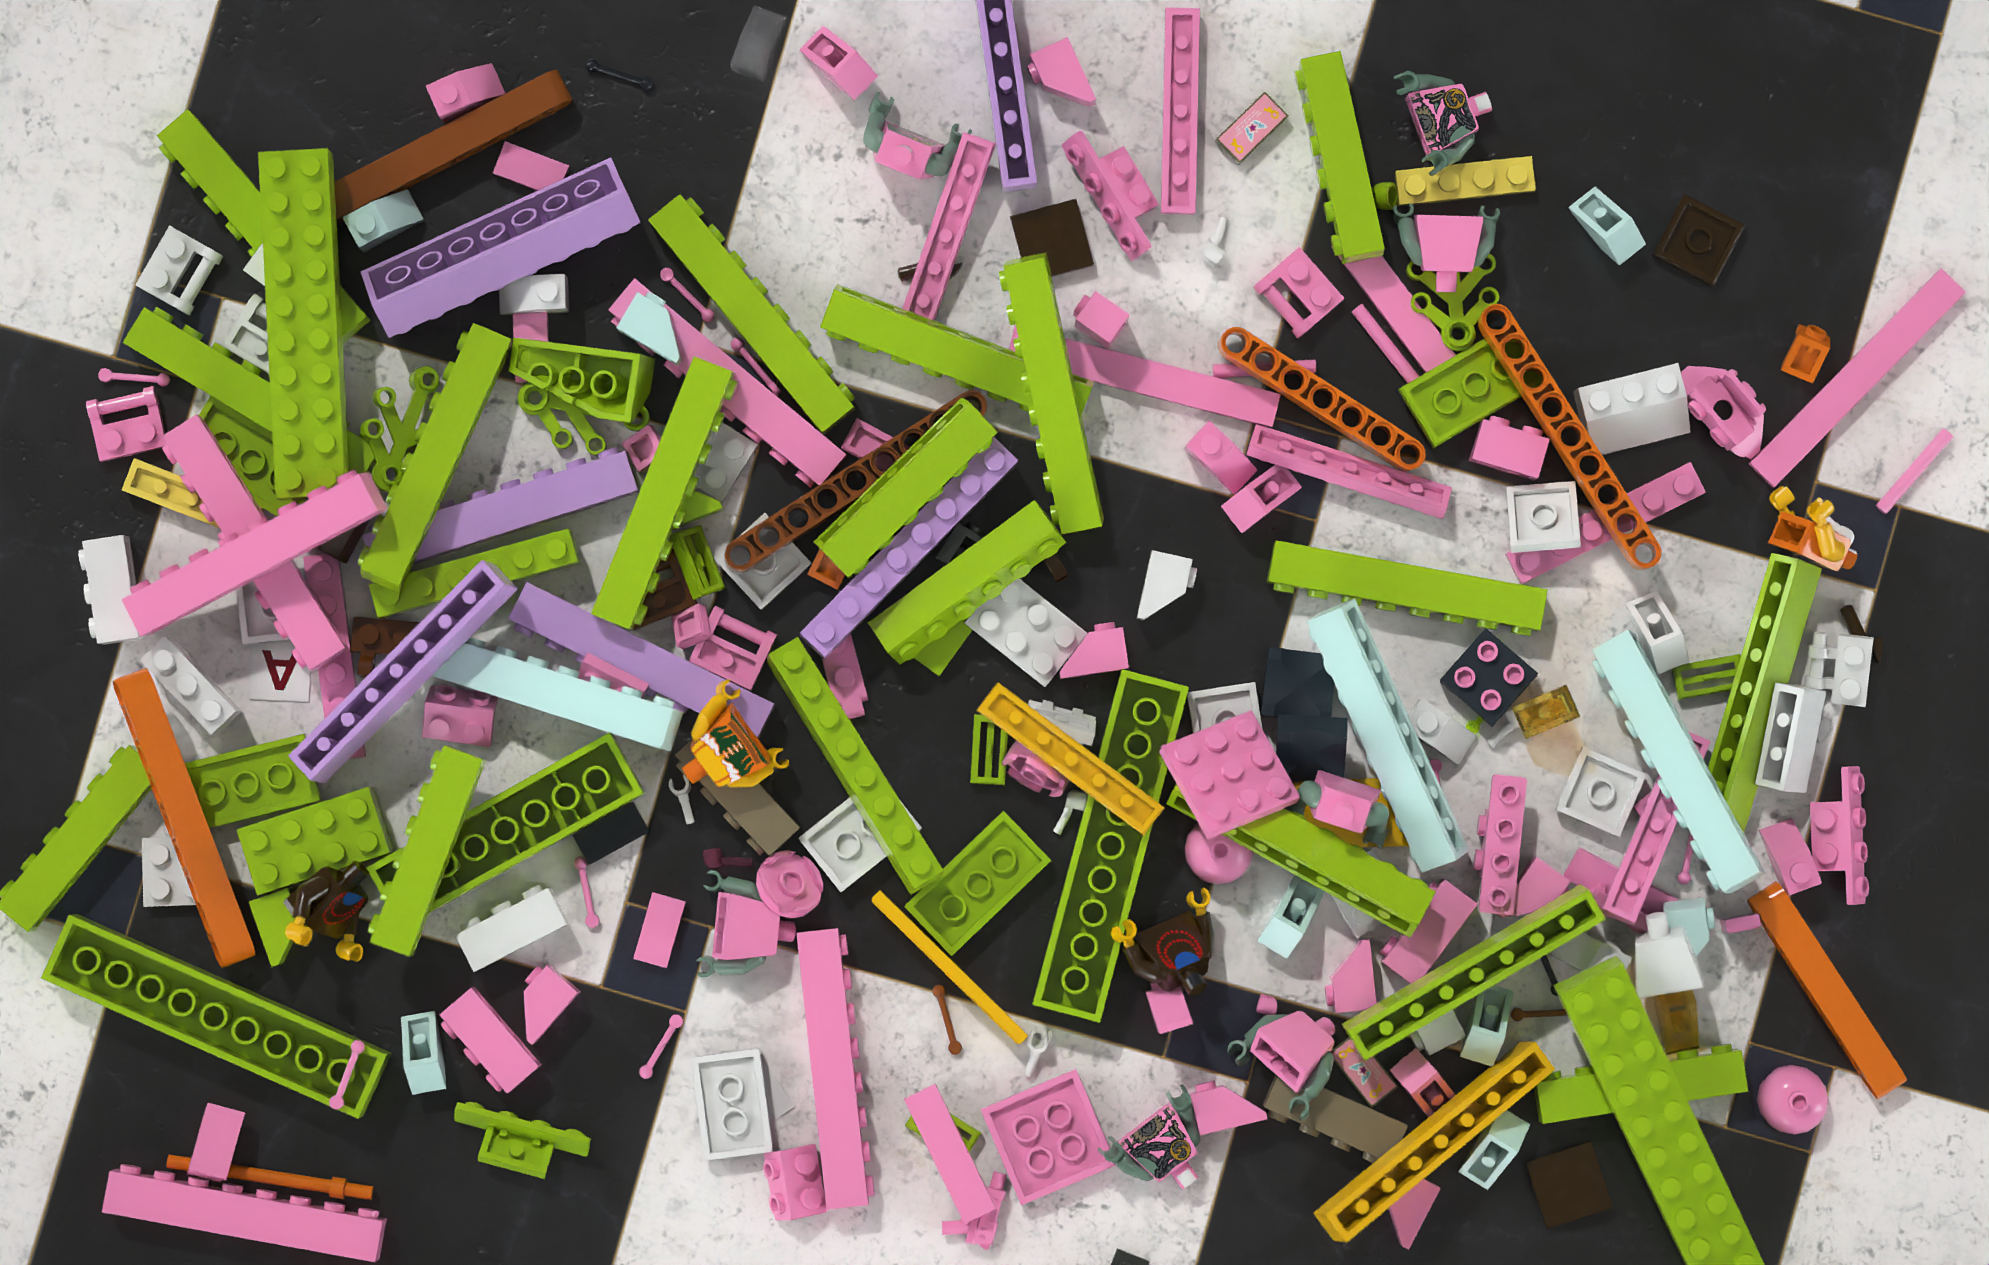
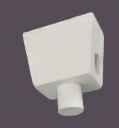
[1635,912,1703,998]

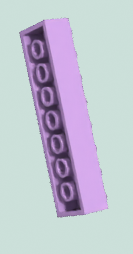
[361,157,641,338]

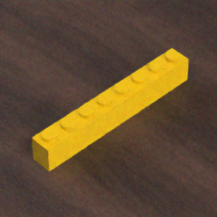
[1313,1041,1555,1243]

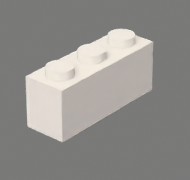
[79,535,144,645]
[140,636,242,736]
[1755,683,1826,793]
[455,885,569,972]

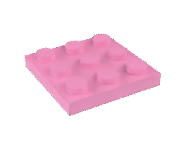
[1159,710,1300,840]
[981,1068,1115,1205]

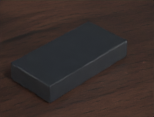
[572,802,650,865]

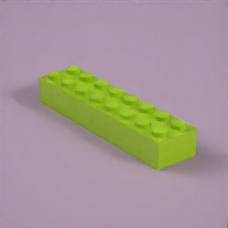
[366,732,646,914]

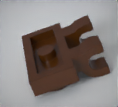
[350,617,420,678]

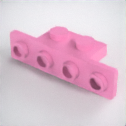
[1062,130,1159,261]
[1810,766,1869,905]
[1473,774,1527,915]
[1564,848,1679,933]

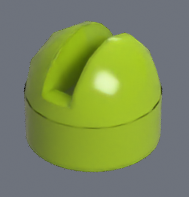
[1372,182,1398,210]

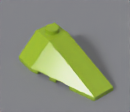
[508,337,655,423]

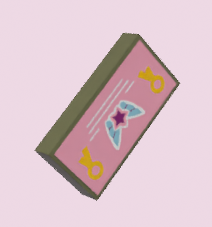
[1215,92,1289,165]
[1331,1037,1399,1108]

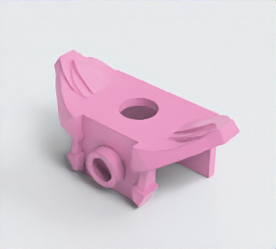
[1681,366,1766,459]

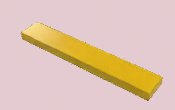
[977,682,1165,835]
[871,890,1028,1044]

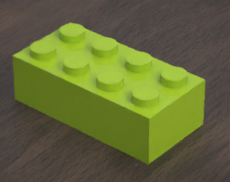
[236,787,394,895]

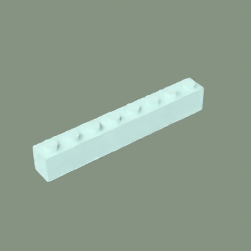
[1307,599,1469,873]
[1592,630,1766,894]
[432,637,683,752]

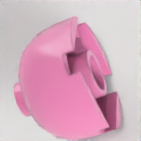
[1002,740,1070,797]
[1184,823,1253,885]
[1757,1065,1828,1135]

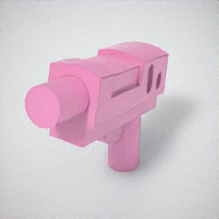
[942,1171,1007,1250]

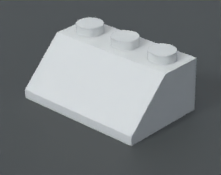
[1573,363,1690,455]

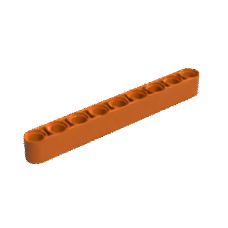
[1478,304,1662,570]
[113,668,255,969]

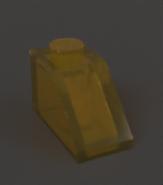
[1512,685,1580,739]
[1654,989,1699,1055]

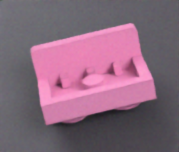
[422,685,498,747]
[763,1144,827,1221]

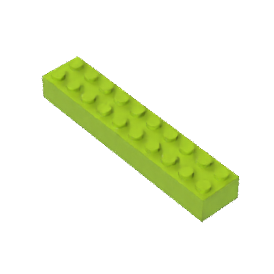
[258,148,350,501]
[1032,669,1189,1023]
[41,914,391,1119]
[1553,956,1765,1265]

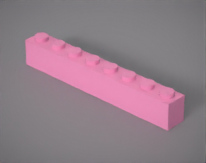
[608,278,847,488]
[162,414,349,671]
[121,470,388,637]
[797,928,875,1210]
[102,1164,387,1262]

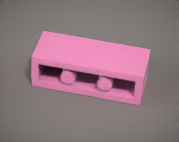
[1380,879,1478,984]
[440,986,542,1094]

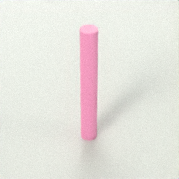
[1352,304,1420,383]
[1213,360,1316,378]
[1876,428,1953,515]

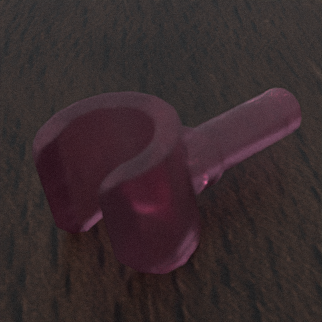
[702,847,752,868]

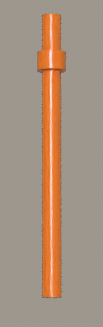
[166,1154,374,1200]

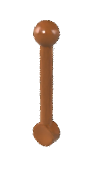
[932,984,962,1055]
[1511,1008,1567,1021]

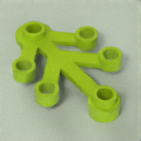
[1406,254,1499,351]
[360,366,440,492]
[518,382,650,456]

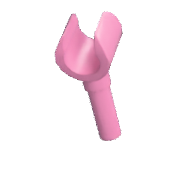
[1256,994,1277,1015]

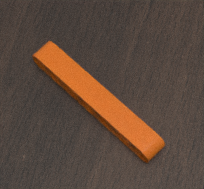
[1218,327,1426,471]
[1747,881,1907,1100]

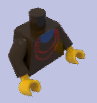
[283,860,369,962]
[1111,888,1215,996]

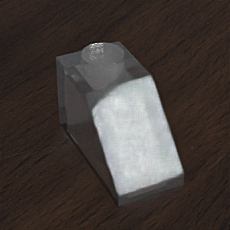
[730,5,787,82]

